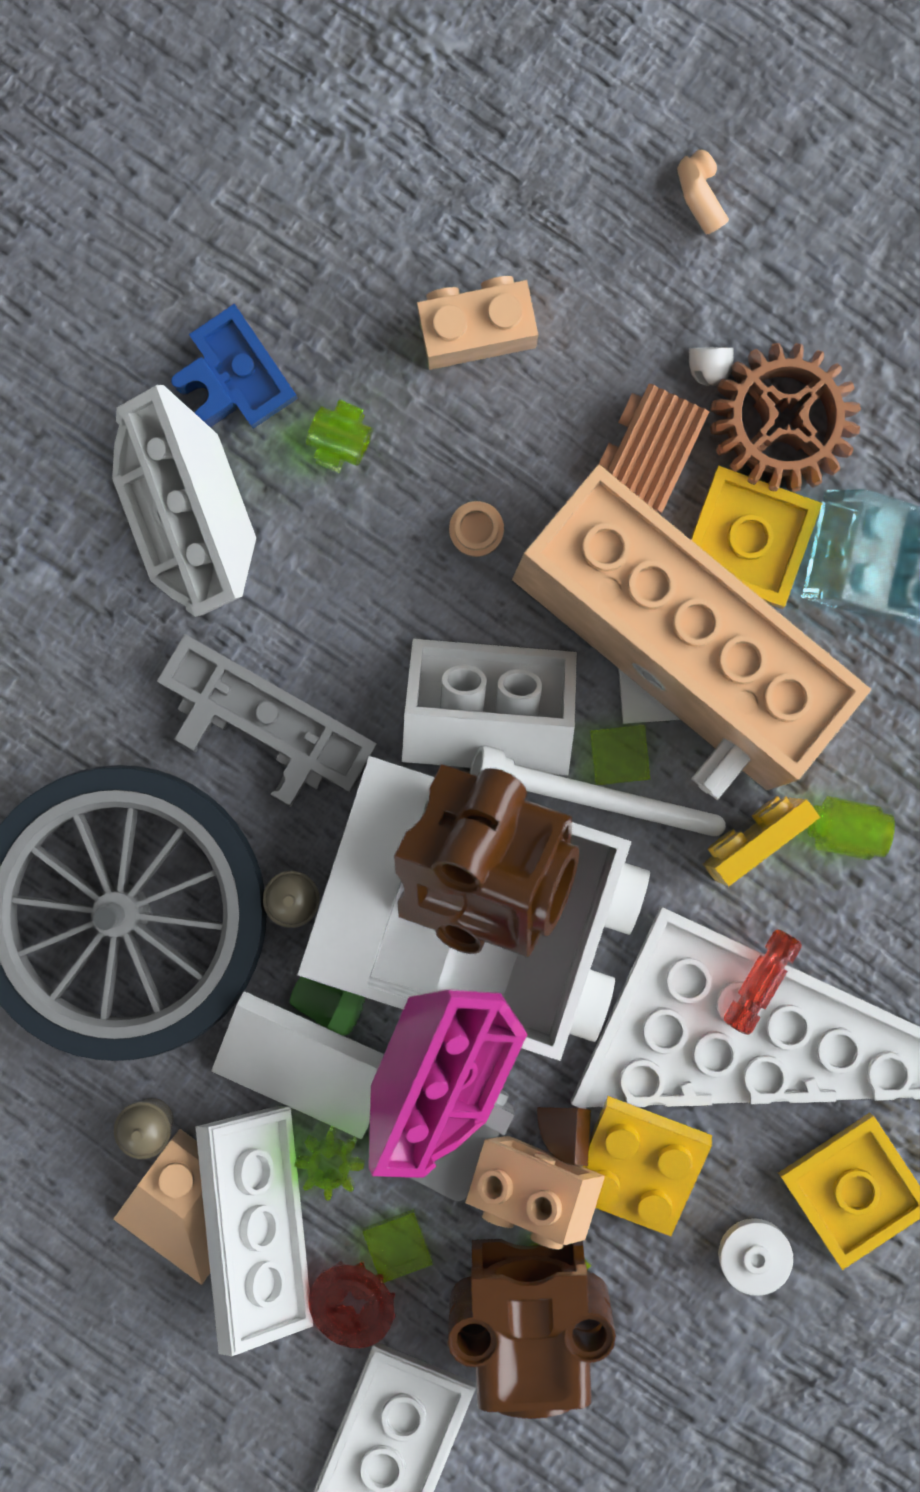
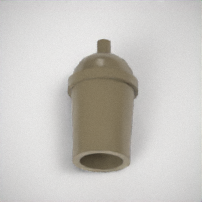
[263,871,320,928]
[114,1098,174,1159]

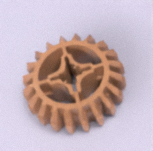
[710,343,861,493]

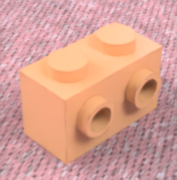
[417,276,538,370]
[465,1136,605,1249]

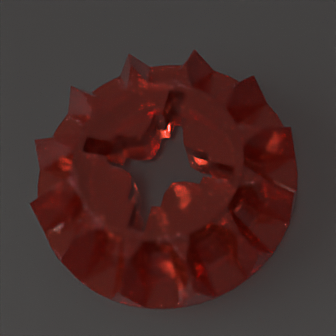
[309,1260,397,1348]

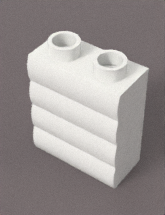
[298,756,650,1061]

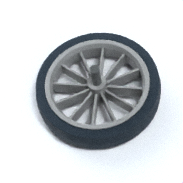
[0,765,267,1061]

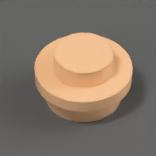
[449,501,504,557]

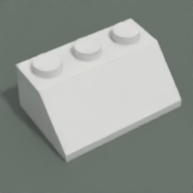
[402,639,577,776]

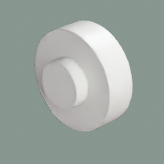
[718,1218,793,1296]

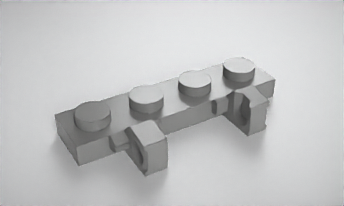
[157,634,377,807]

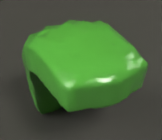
[290,977,365,1036]

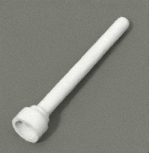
[470,745,726,836]

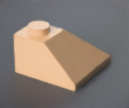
[113,1129,210,1285]

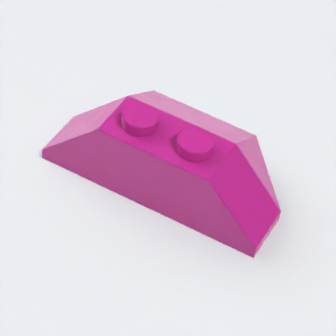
[369,989,527,1178]

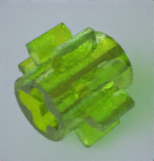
[306,399,373,473]
[294,1126,365,1201]

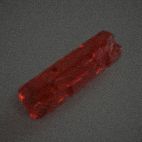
[724,929,802,1035]

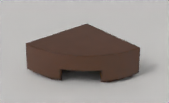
[537,1107,591,1166]

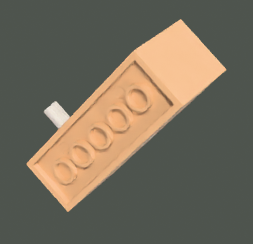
[512,464,872,800]

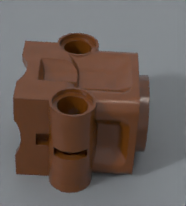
[394,764,579,957]
[448,1239,616,1419]

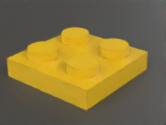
[690,465,823,609]
[702,796,820,887]
[582,1096,712,1237]
[778,1112,920,1270]

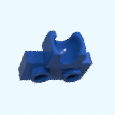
[170,303,298,429]

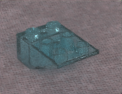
[801,489,920,627]

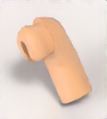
[677,149,729,234]

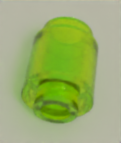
[808,796,895,860]

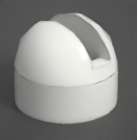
[689,347,733,386]

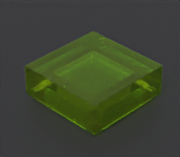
[589,725,651,785]
[362,1209,433,1284]

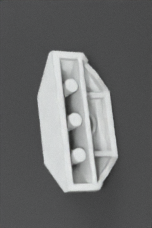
[112,385,256,617]

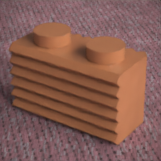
[599,384,709,515]

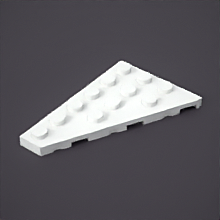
[570,906,920,1109]

